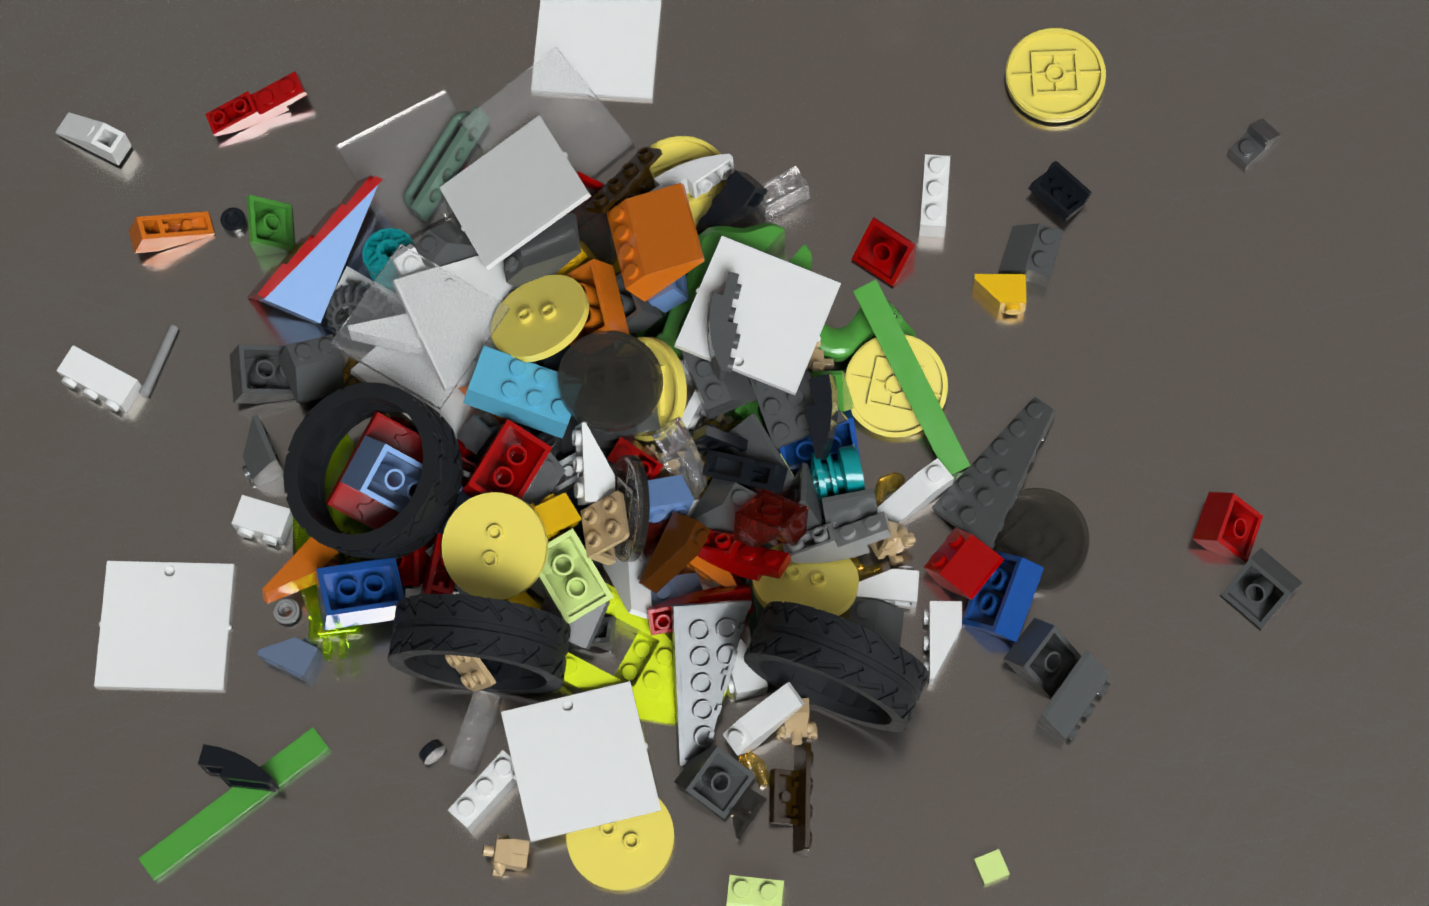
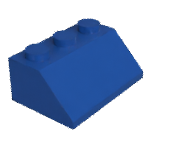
[778,409,861,476]
[962,551,1044,642]
[316,557,405,630]

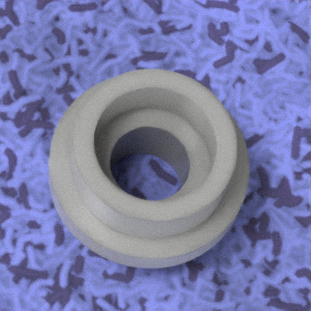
[273,598,300,624]

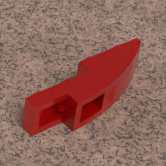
[205,71,307,136]
[697,529,792,581]
[647,584,754,636]

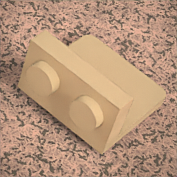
[581,491,630,566]
[445,655,496,692]

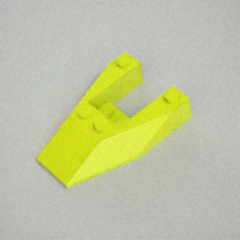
[563,583,728,725]

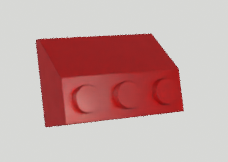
[461,419,552,499]

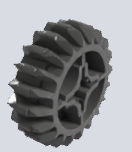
[325,283,395,347]

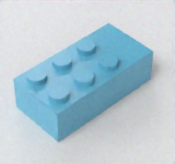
[463,346,583,438]

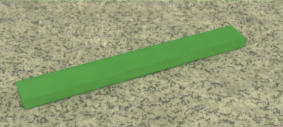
[853,279,971,475]
[138,727,330,881]

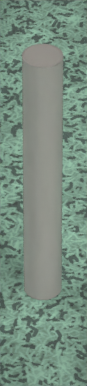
[139,324,179,397]

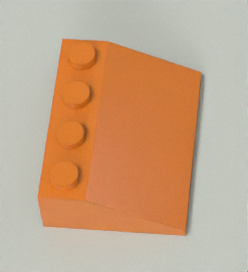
[607,183,705,302]

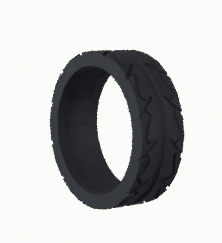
[283,382,463,561]
[388,594,571,694]
[744,601,929,732]

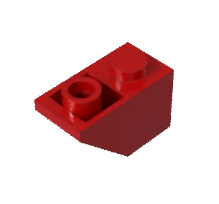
[607,437,664,482]

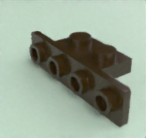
[585,147,663,214]
[769,742,813,853]

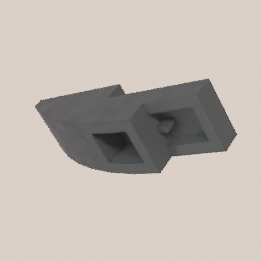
[707,272,742,381]

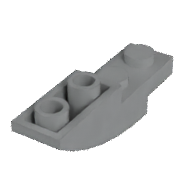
[782,512,891,563]

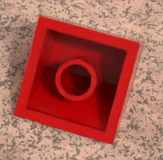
[1193,492,1263,563]
[923,528,1004,600]

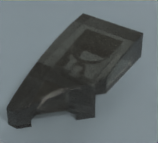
[730,787,767,841]

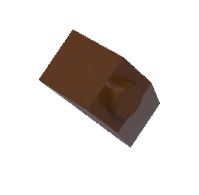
[639,512,711,594]

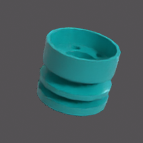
[362,228,415,294]
[810,444,865,503]

